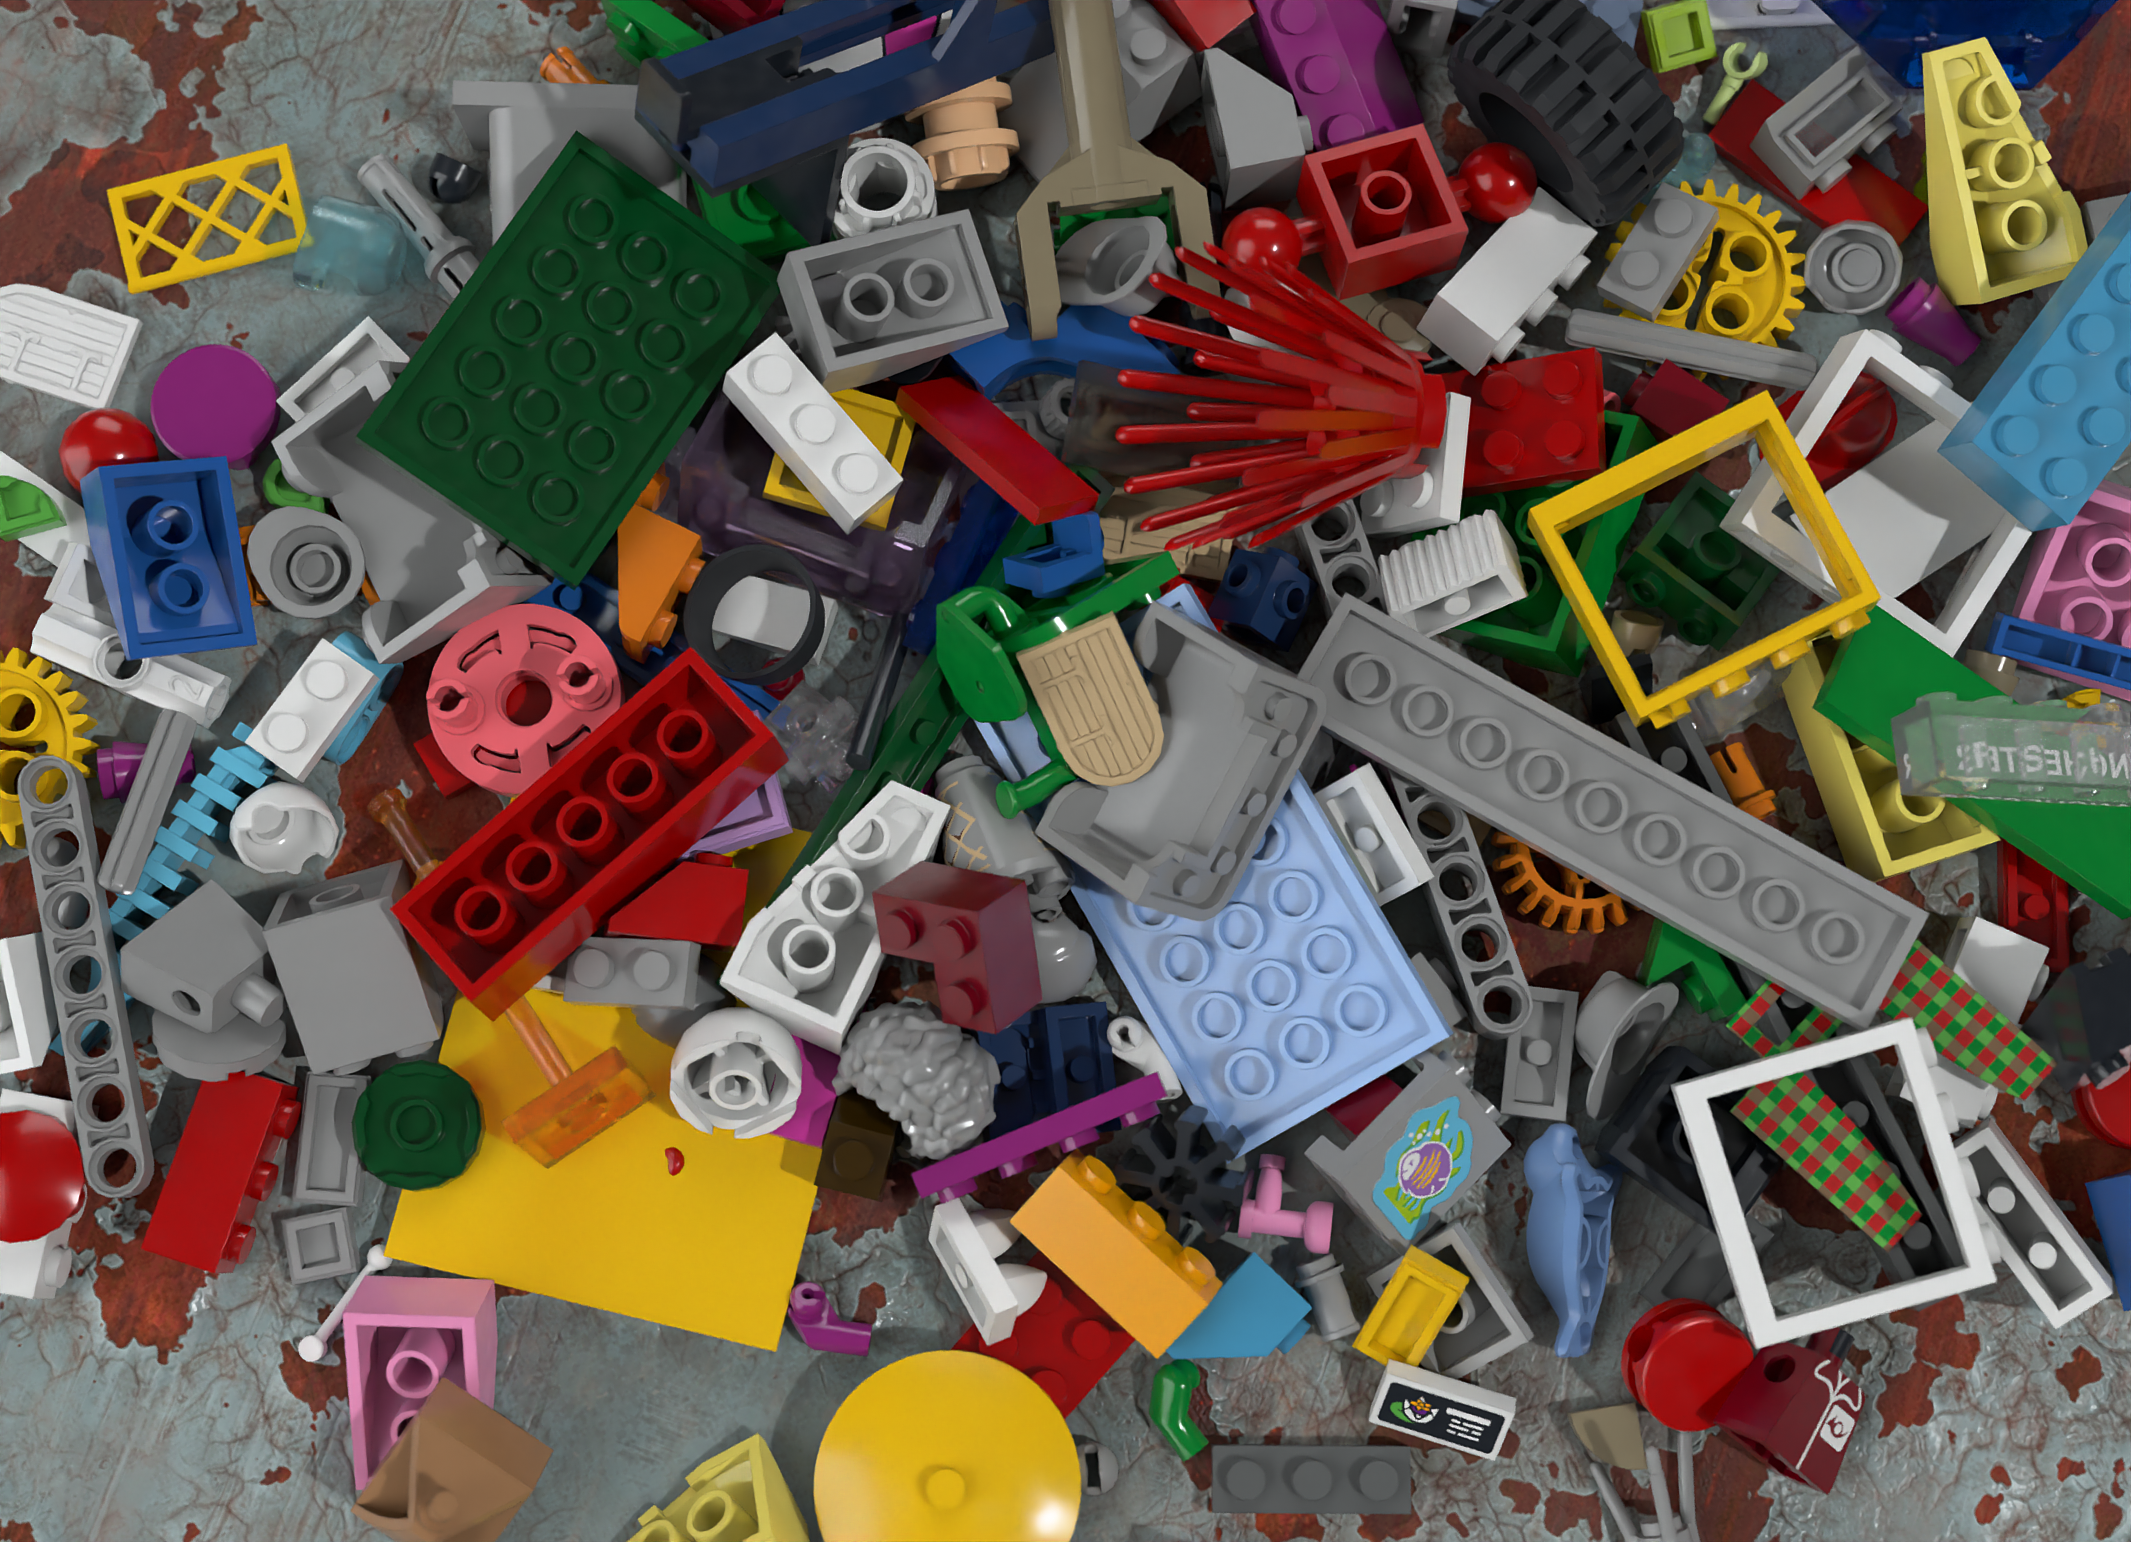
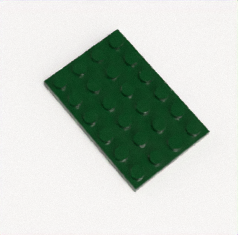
[355,130,781,591]

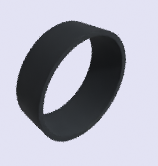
[683,544,825,686]

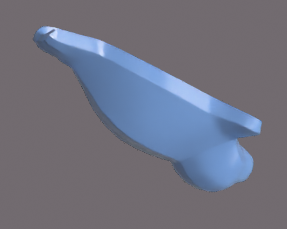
[1524,1123,1623,1358]

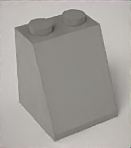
[262,859,445,1075]

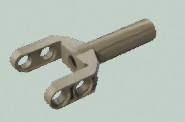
[1013,0,1221,341]

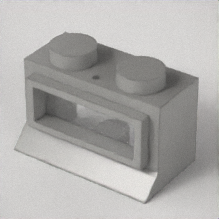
[1749,45,1904,201]

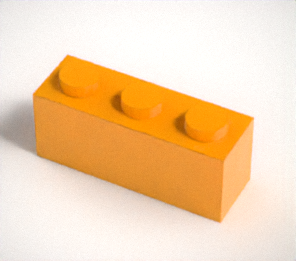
[1009,1148,1223,1359]

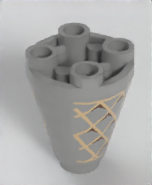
[934,755,1075,923]

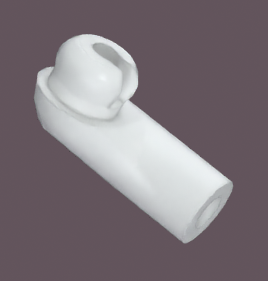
[1107,1016,1182,1103]

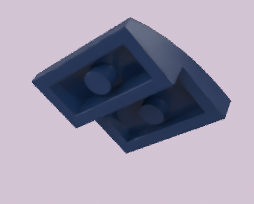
[970,1001,1122,1143]

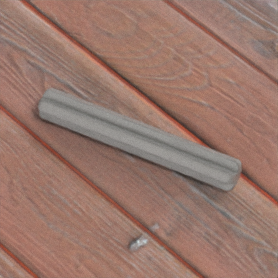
[1565,308,1816,391]

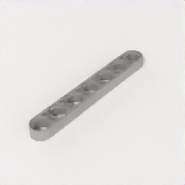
[18,755,154,1198]

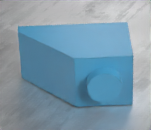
[1166,1252,1312,1359]

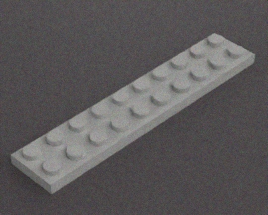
[1298,593,1929,1031]

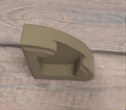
[1567,1402,1647,1470]

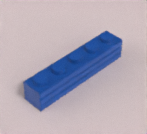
[1984,611,2131,690]

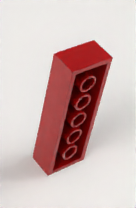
[390,646,789,1022]

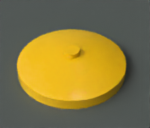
[814,1350,1081,1542]

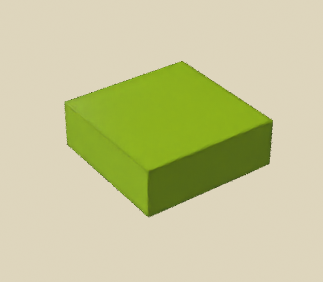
[1640,0,1717,73]

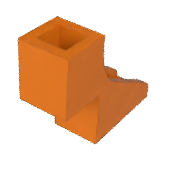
[615,462,708,664]

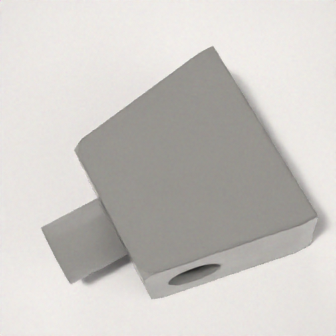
[121,879,288,1033]

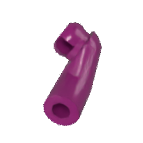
[787,1281,873,1357]

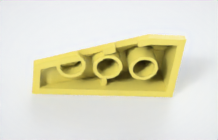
[1922,37,2088,306]
[627,1433,810,1542]

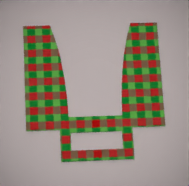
[1726,939,2058,1253]

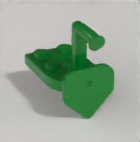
[936,551,1180,819]

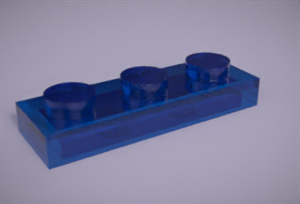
[902,477,1019,656]

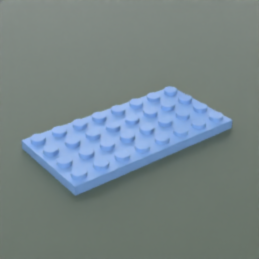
[973,583,1454,1164]

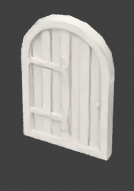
[0,283,143,410]

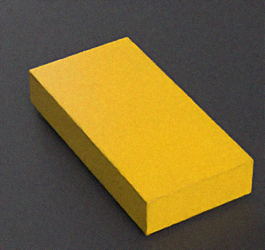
[1352,1245,1469,1367]

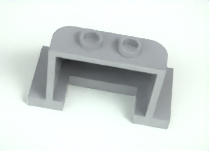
[452,80,688,245]

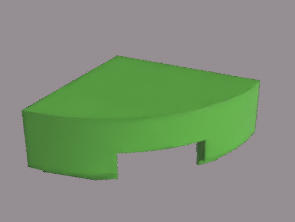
[0,475,67,542]

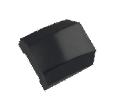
[1594,1046,1785,1235]

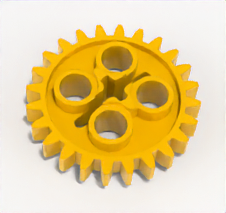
[1601,179,1806,381]
[0,647,101,850]

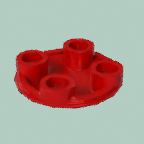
[0,1110,85,1243]

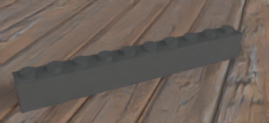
[1607,711,1965,1311]

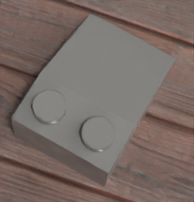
[997,0,1203,183]
[777,209,1009,394]

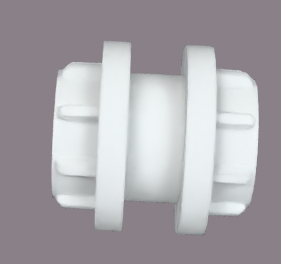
[832,138,937,240]

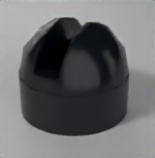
[427,152,482,204]

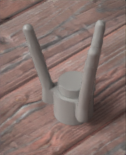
[1590,1430,1700,1542]

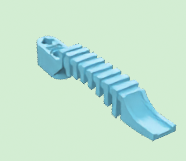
[48,631,404,1056]

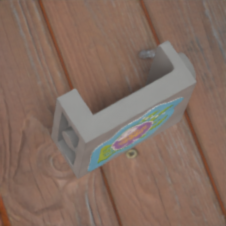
[1304,1050,1511,1257]

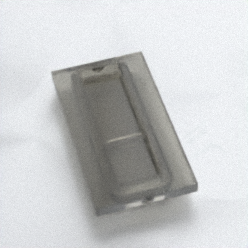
[1061,360,1254,496]

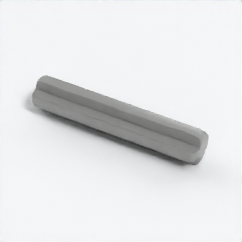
[97,709,197,896]

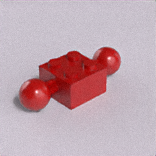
[1221,123,1537,301]

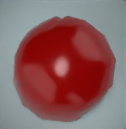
[58,408,159,494]

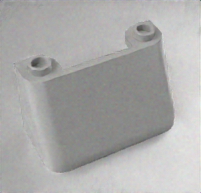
[271,360,555,664]
[1035,601,1327,921]

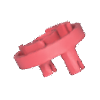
[426,604,625,798]

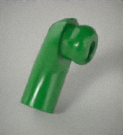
[1149,1359,1209,1462]

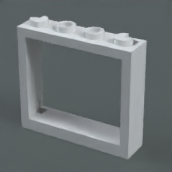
[1719,329,2032,657]
[1671,1018,2002,1349]

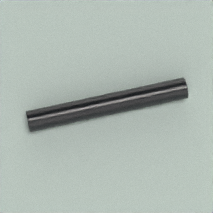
[845,607,918,770]

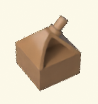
[350,1377,553,1542]

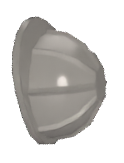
[247,506,366,620]

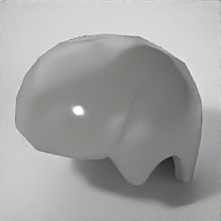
[1804,219,1903,315]
[1031,914,1097,1003]

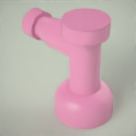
[1238,1154,1334,1255]

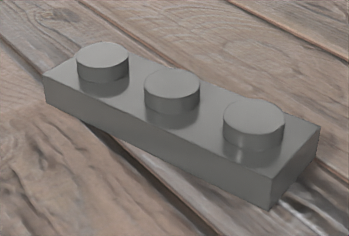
[1211,1444,1411,1514]

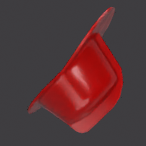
[1759,371,1898,492]

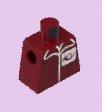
[1713,1326,1865,1495]

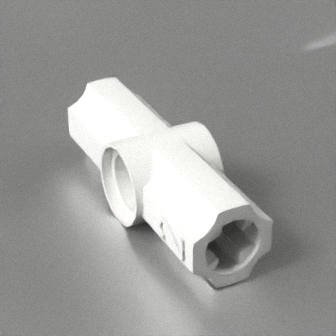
[30,603,232,729]

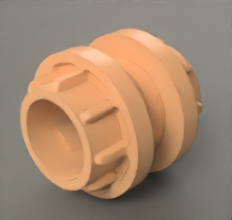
[904,76,1020,191]

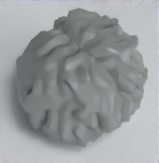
[831,1000,1001,1160]

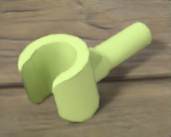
[1702,42,1768,126]

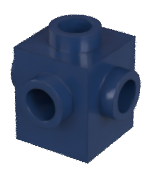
[1207,546,1318,652]

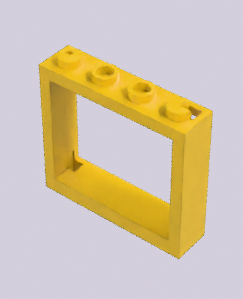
[1527,390,1881,729]

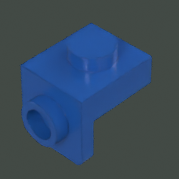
[1003,511,1105,598]

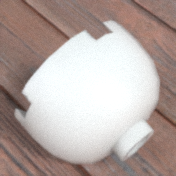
[670,1007,802,1139]

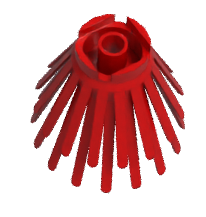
[1115,241,1447,551]

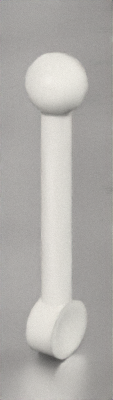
[298,1244,393,1362]

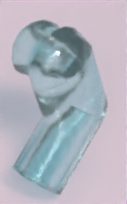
[1654,132,1717,189]

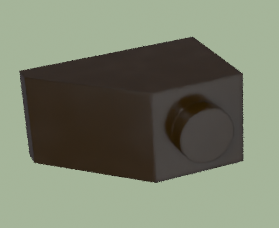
[814,1087,902,1202]

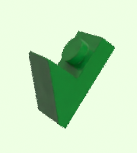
[1637,917,1747,1022]

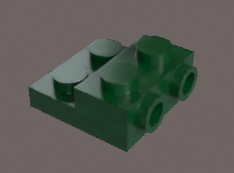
[1616,471,1781,651]

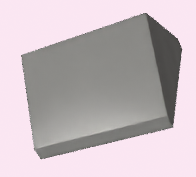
[1365,1222,1534,1380]

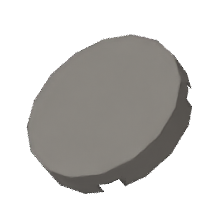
[152,1009,286,1082]

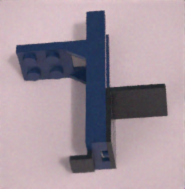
[634,0,1055,246]

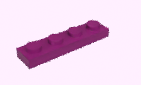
[911,1071,1168,1204]

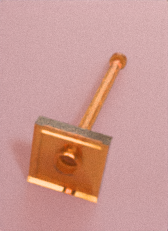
[367,788,657,1169]

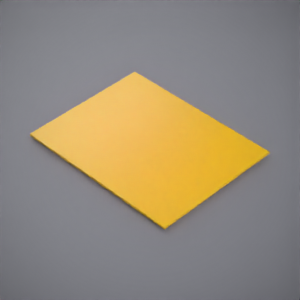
[383,797,823,1352]

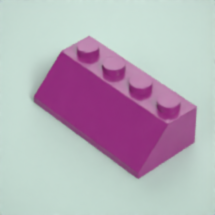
[1248,0,1425,155]

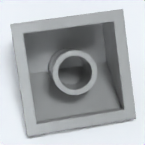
[1199,48,1313,212]

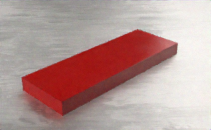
[1704,79,1929,248]
[895,375,1099,525]

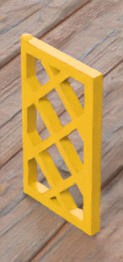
[107,143,315,295]

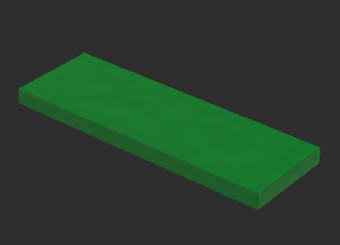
[1812,605,2131,920]

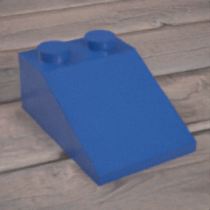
[80,456,258,661]

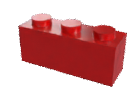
[140,1070,301,1274]

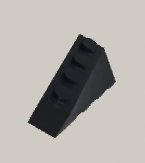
[2020,946,2131,1094]

